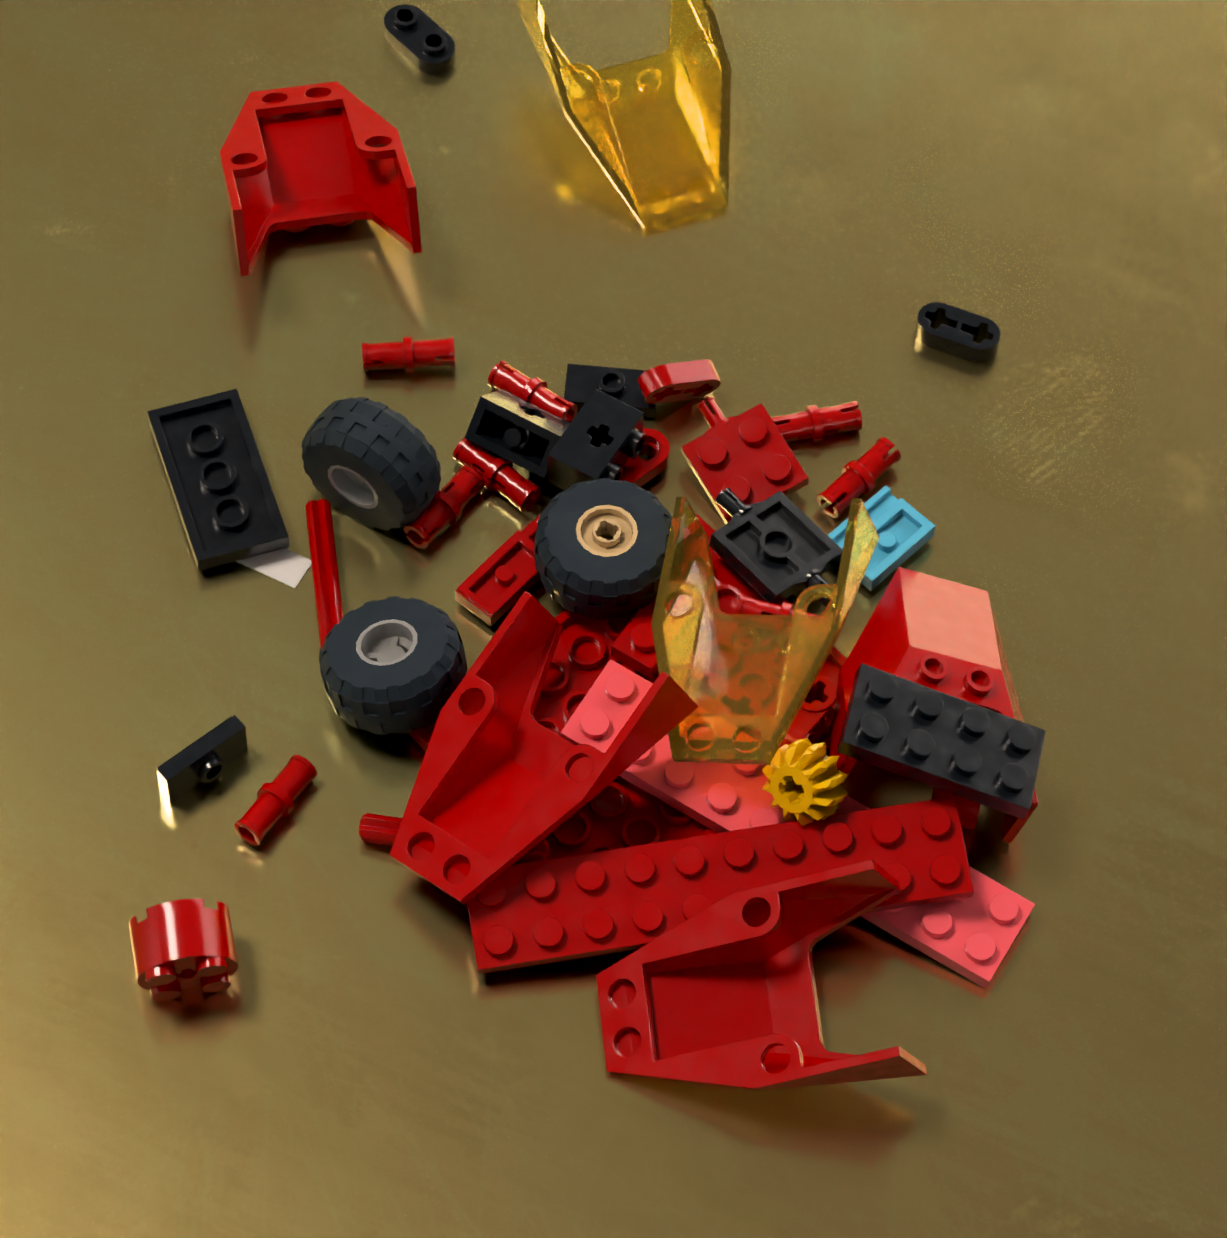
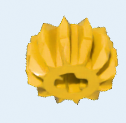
[762,738,848,826]

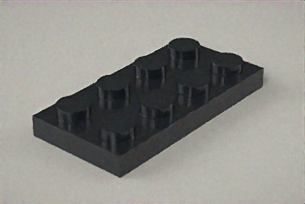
[147,389,289,571]
[837,663,1046,819]

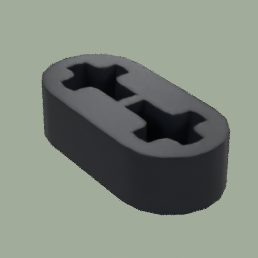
[915,302,1001,363]

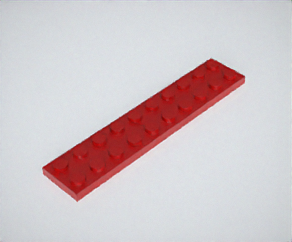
[467,796,974,974]

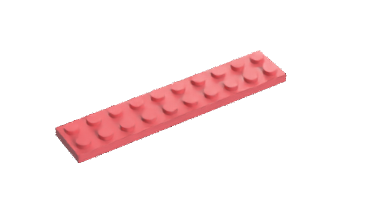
[560,659,1035,989]

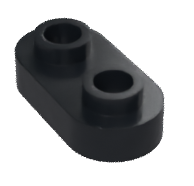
[384,4,455,74]

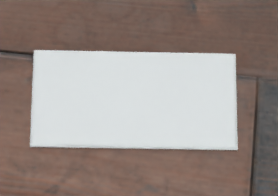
[236,548,311,589]

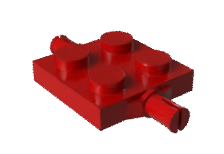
[681,397,809,525]

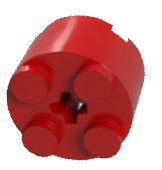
[128,898,238,1001]

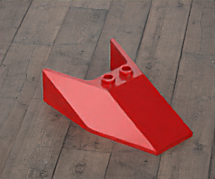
[220,81,422,276]
[829,567,1039,843]
[389,591,699,904]
[596,860,927,1091]

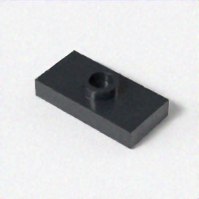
[564,364,656,418]
[157,715,248,805]

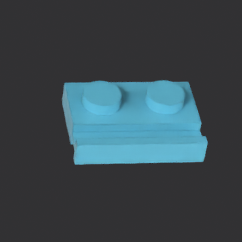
[828,485,936,591]

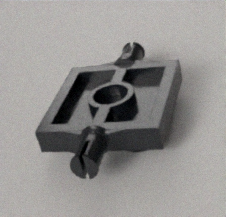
[709,488,844,607]

